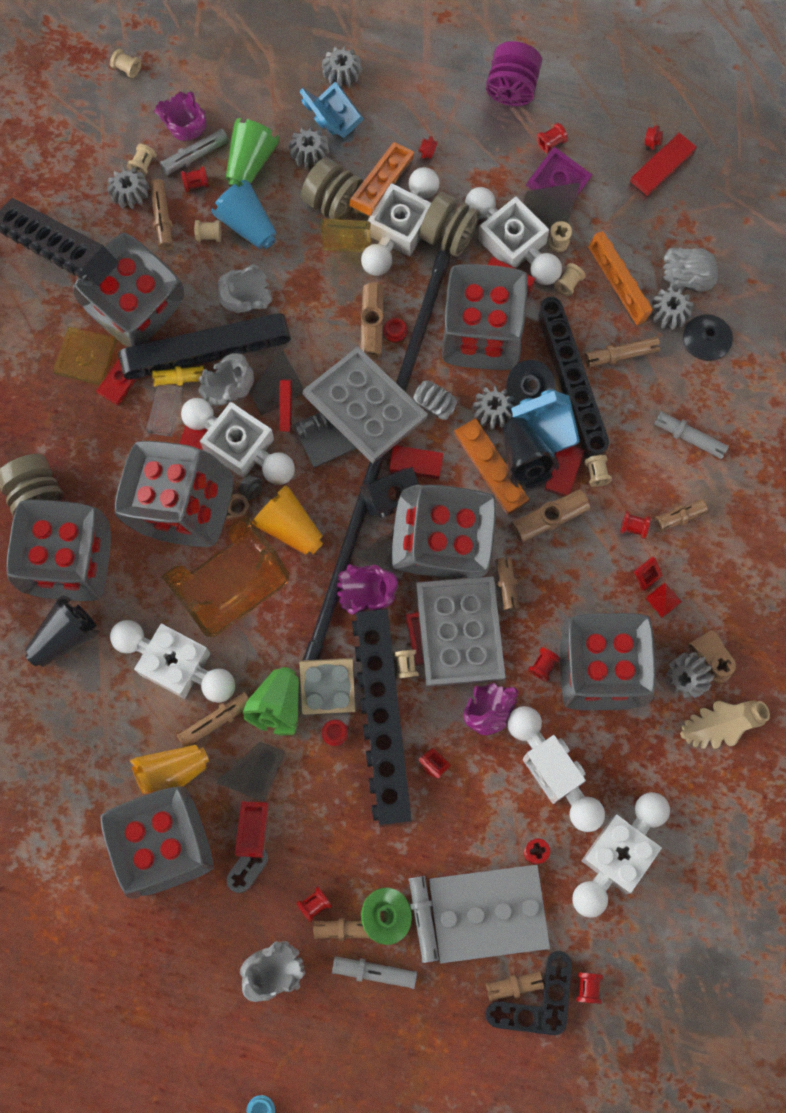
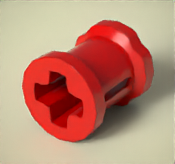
[537,123,568,153]
[181,166,209,193]
[620,511,651,539]
[528,647,561,682]
[524,838,550,865]
[296,886,332,923]
[576,972,603,1004]

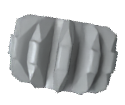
[322,45,362,87]
[289,126,329,169]
[107,166,149,210]
[651,286,693,330]
[413,381,457,420]
[473,386,515,430]
[666,652,715,698]

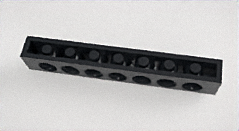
[0,197,119,286]
[352,609,412,827]

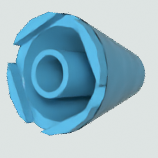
[211,180,277,249]

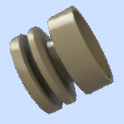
[300,157,363,223]
[419,191,480,257]
[0,454,64,517]

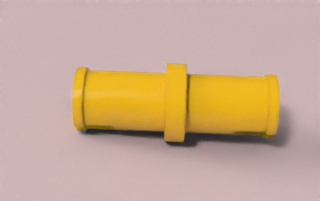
[152,366,204,387]

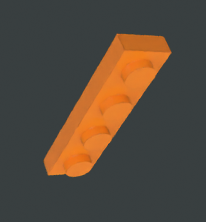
[349,142,415,216]
[588,231,653,326]
[454,418,530,515]

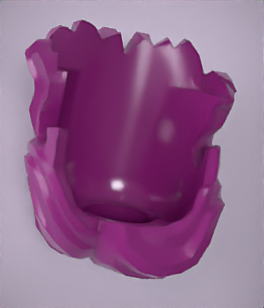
[154,91,207,141]
[337,565,398,615]
[463,683,519,735]

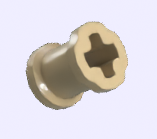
[110,48,142,78]
[127,144,157,176]
[194,220,222,242]
[548,221,572,253]
[554,263,586,296]
[585,455,612,487]
[392,650,419,679]

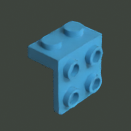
[299,82,364,138]
[511,389,579,453]

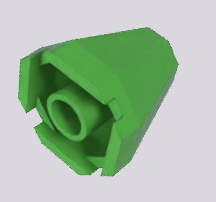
[243,667,299,736]

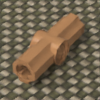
[360,283,384,360]
[512,489,591,543]

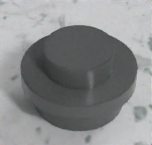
[239,475,262,500]

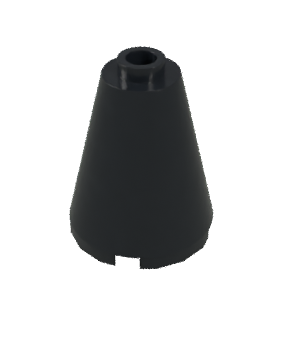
[503,418,559,488]
[25,595,99,667]

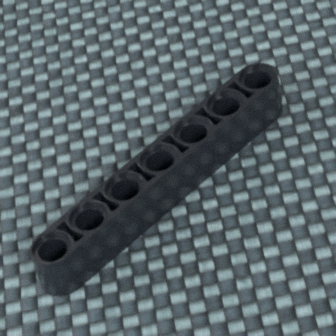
[538,296,609,458]
[118,313,291,379]

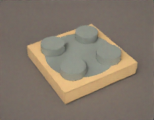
[299,658,355,715]

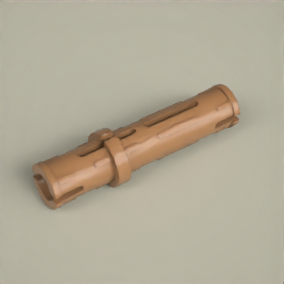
[149,179,174,251]
[584,336,661,368]
[177,691,249,747]

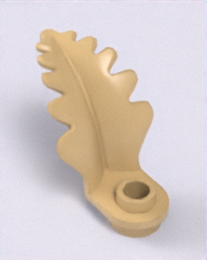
[680,700,770,749]

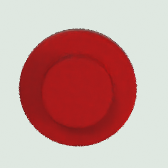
[645,125,663,150]
[418,135,438,159]
[383,318,408,343]
[321,719,348,746]

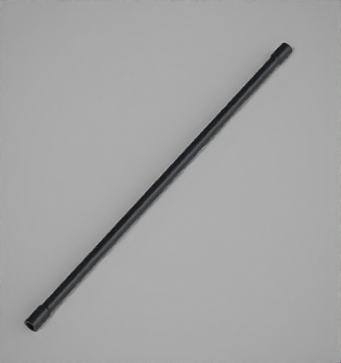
[302,251,451,661]

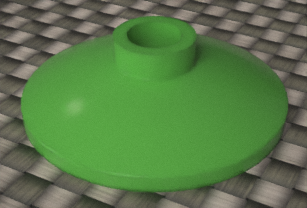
[361,888,412,945]

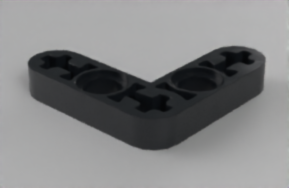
[485,951,572,1035]

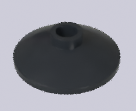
[683,314,733,361]
[506,360,555,406]

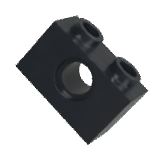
[359,467,419,518]

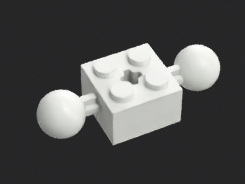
[361,167,440,276]
[465,187,562,285]
[181,398,295,485]
[110,620,235,703]
[507,706,605,832]
[572,792,670,918]

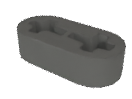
[227,849,269,893]

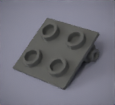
[293,412,357,468]

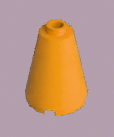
[251,485,323,555]
[130,745,209,794]

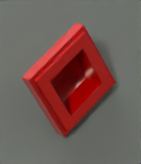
[634,557,663,591]
[645,582,682,618]
[419,748,451,778]

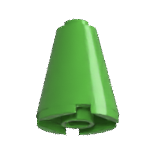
[226,118,280,187]

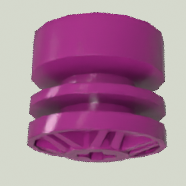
[486,41,543,106]

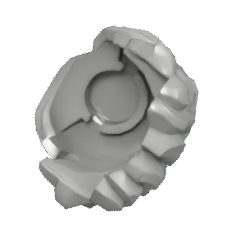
[663,247,718,292]
[218,264,272,313]
[198,353,255,406]
[240,941,305,1002]

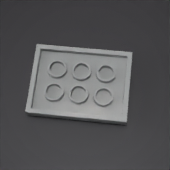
[303,346,428,464]
[416,576,505,687]
[429,865,550,963]

